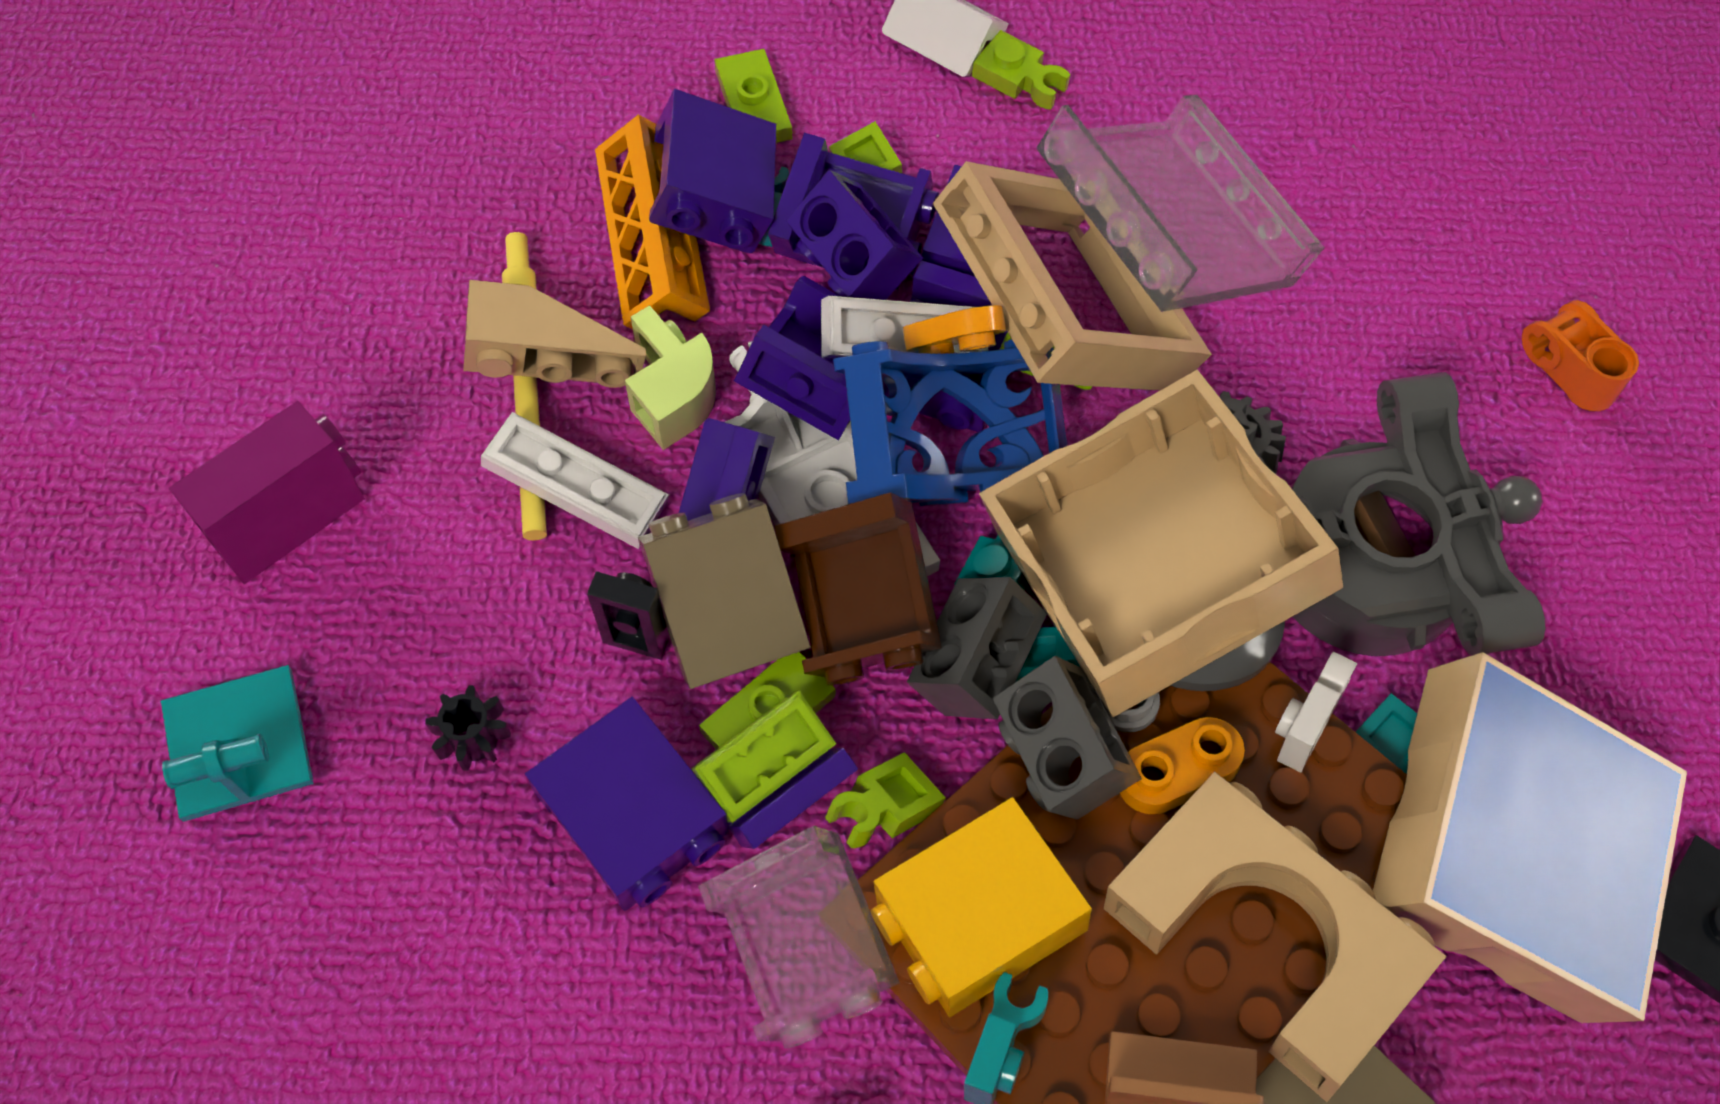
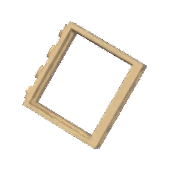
[933,161,1212,391]

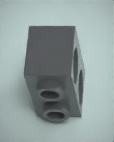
[907,577,1047,720]
[992,656,1142,820]

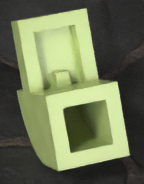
[625,305,716,450]

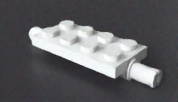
[725,341,940,576]

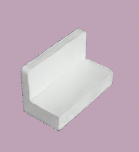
[882,0,1009,77]

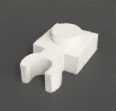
[1275,651,1357,773]

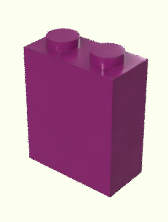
[169,401,365,584]

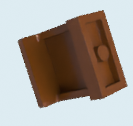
[774,492,942,685]

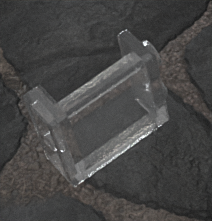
[698,826,900,1048]

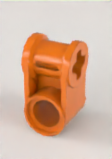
[1521,300,1639,411]

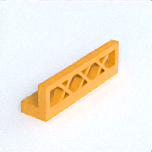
[595,114,710,329]

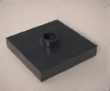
[1655,835,1720,1003]

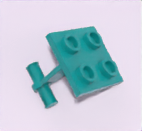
[161,665,314,822]

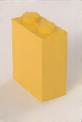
[870,797,1092,1018]

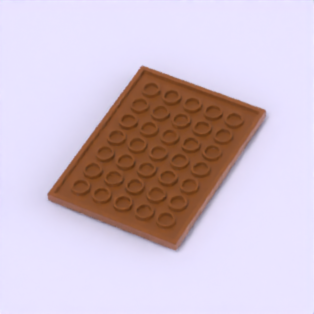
[820,662,1407,1104]

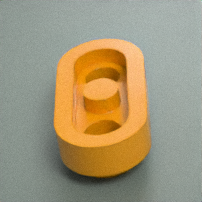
[903,305,1006,354]
[1120,717,1245,814]

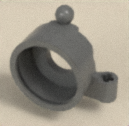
[1292,372,1545,656]

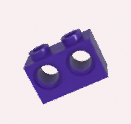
[786,170,923,300]

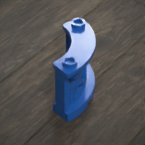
[833,339,1067,507]

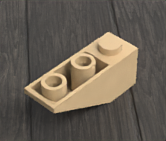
[463,280,646,388]

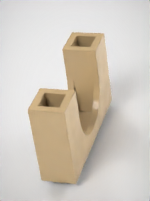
[1104,772,1447,1102]

